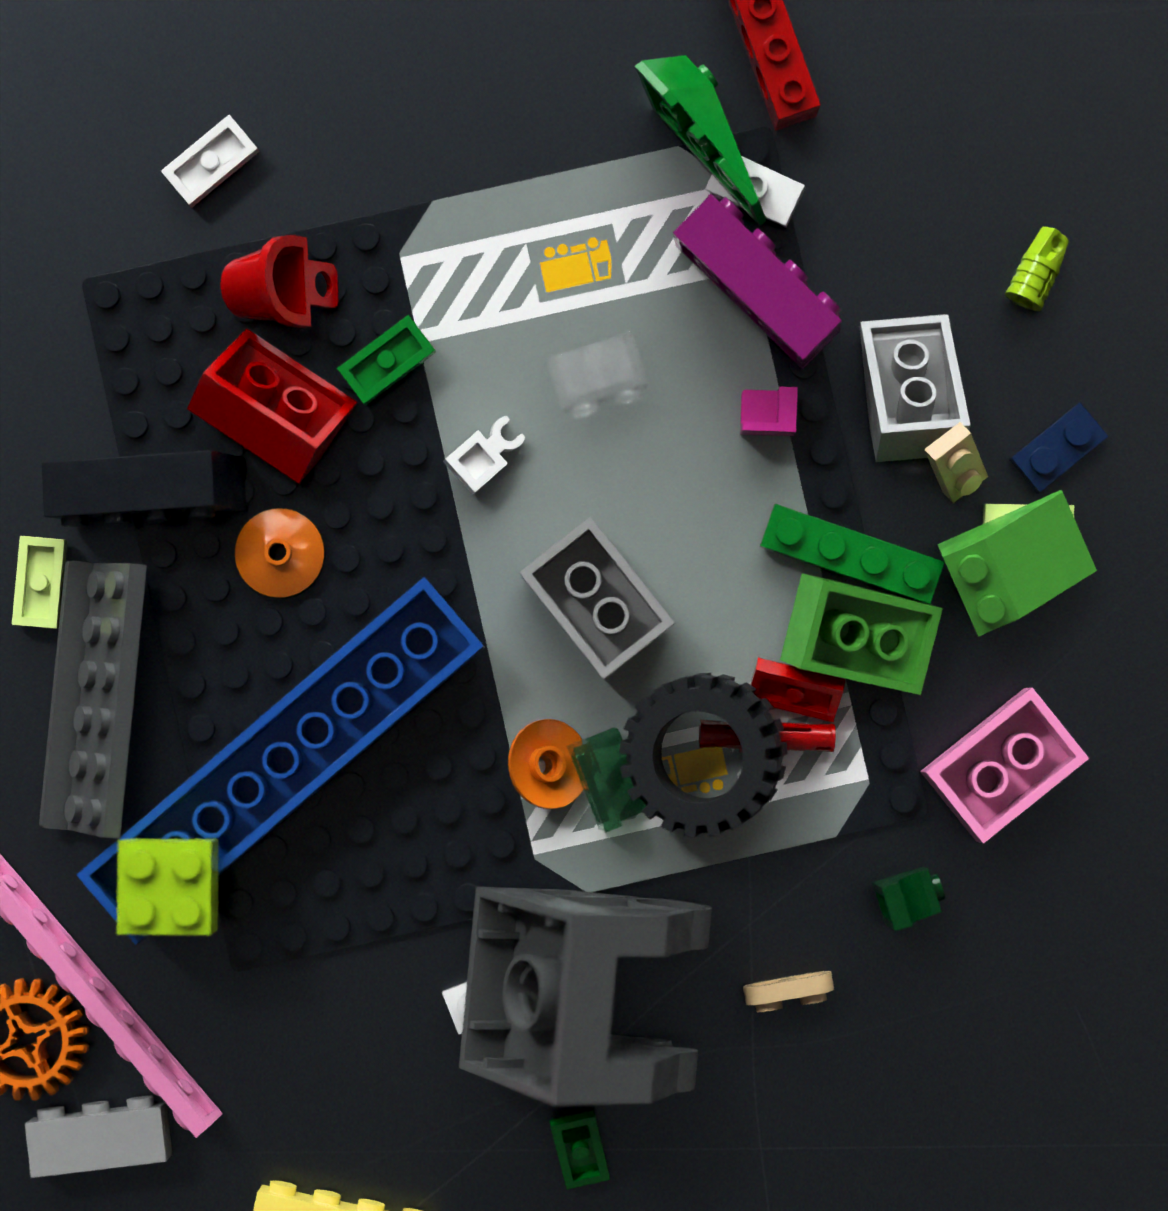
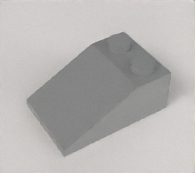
[860,314,971,462]

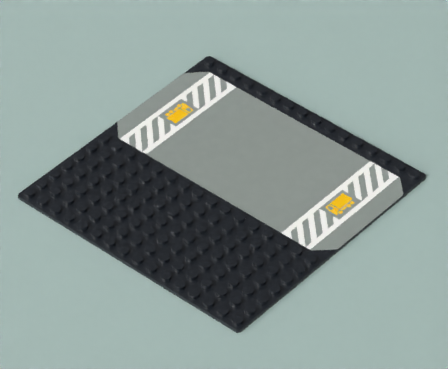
[82,127,928,972]

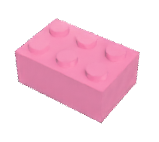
[920,688,1089,844]

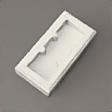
[705,157,806,228]

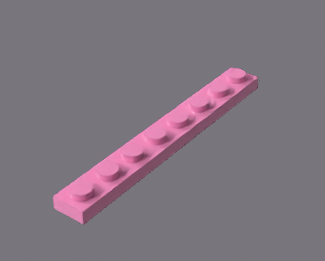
[0,854,223,1138]

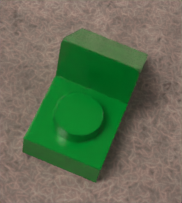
[549,1110,610,1189]

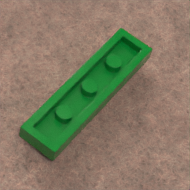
[759,504,945,605]

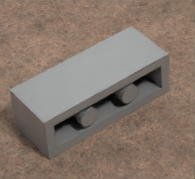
[25,1096,173,1178]

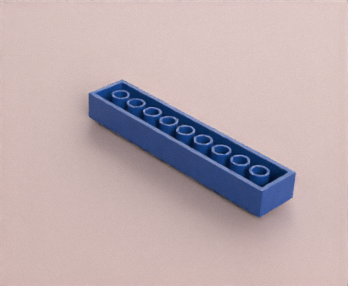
[77,577,485,945]

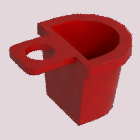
[220,235,338,328]

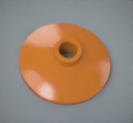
[235,508,324,598]
[508,719,590,809]

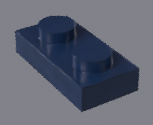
[1009,402,1108,494]

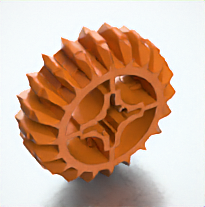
[0,978,89,1101]

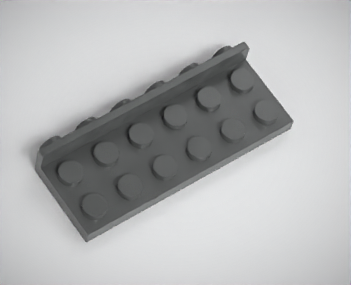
[39,561,147,838]

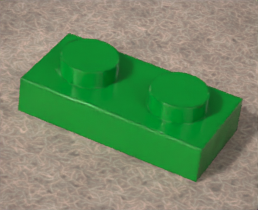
[337,315,436,406]

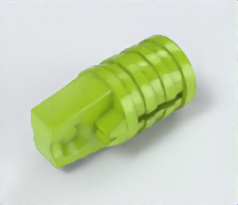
[1005,226,1069,311]

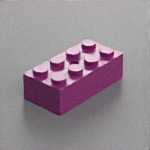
[673,194,842,370]

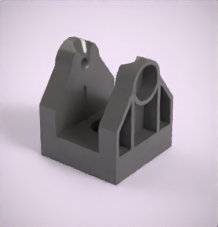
[459,887,712,1105]

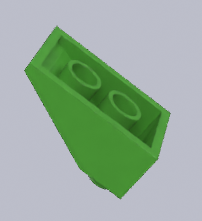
[937,490,1097,637]
[780,573,943,695]

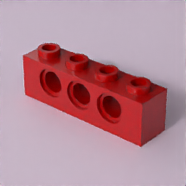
[728,0,821,131]

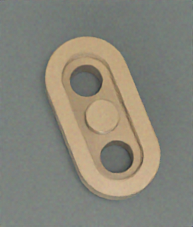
[743,971,834,1012]

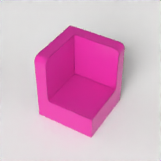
[740,386,798,436]

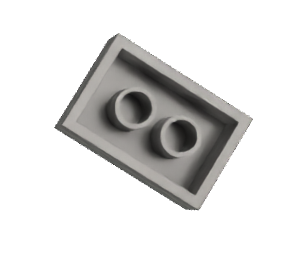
[519,516,675,680]

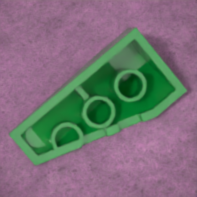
[635,55,766,226]

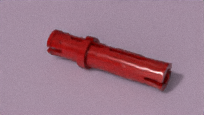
[699,719,836,753]

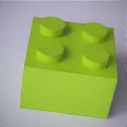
[117,839,219,935]

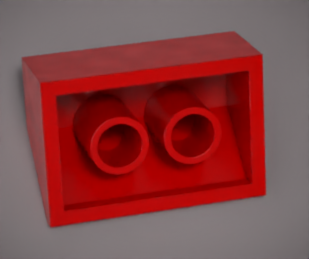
[187,328,357,483]

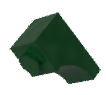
[872,867,945,931]

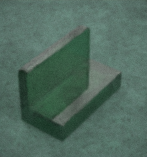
[567,727,646,833]

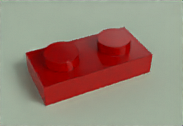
[750,657,845,722]

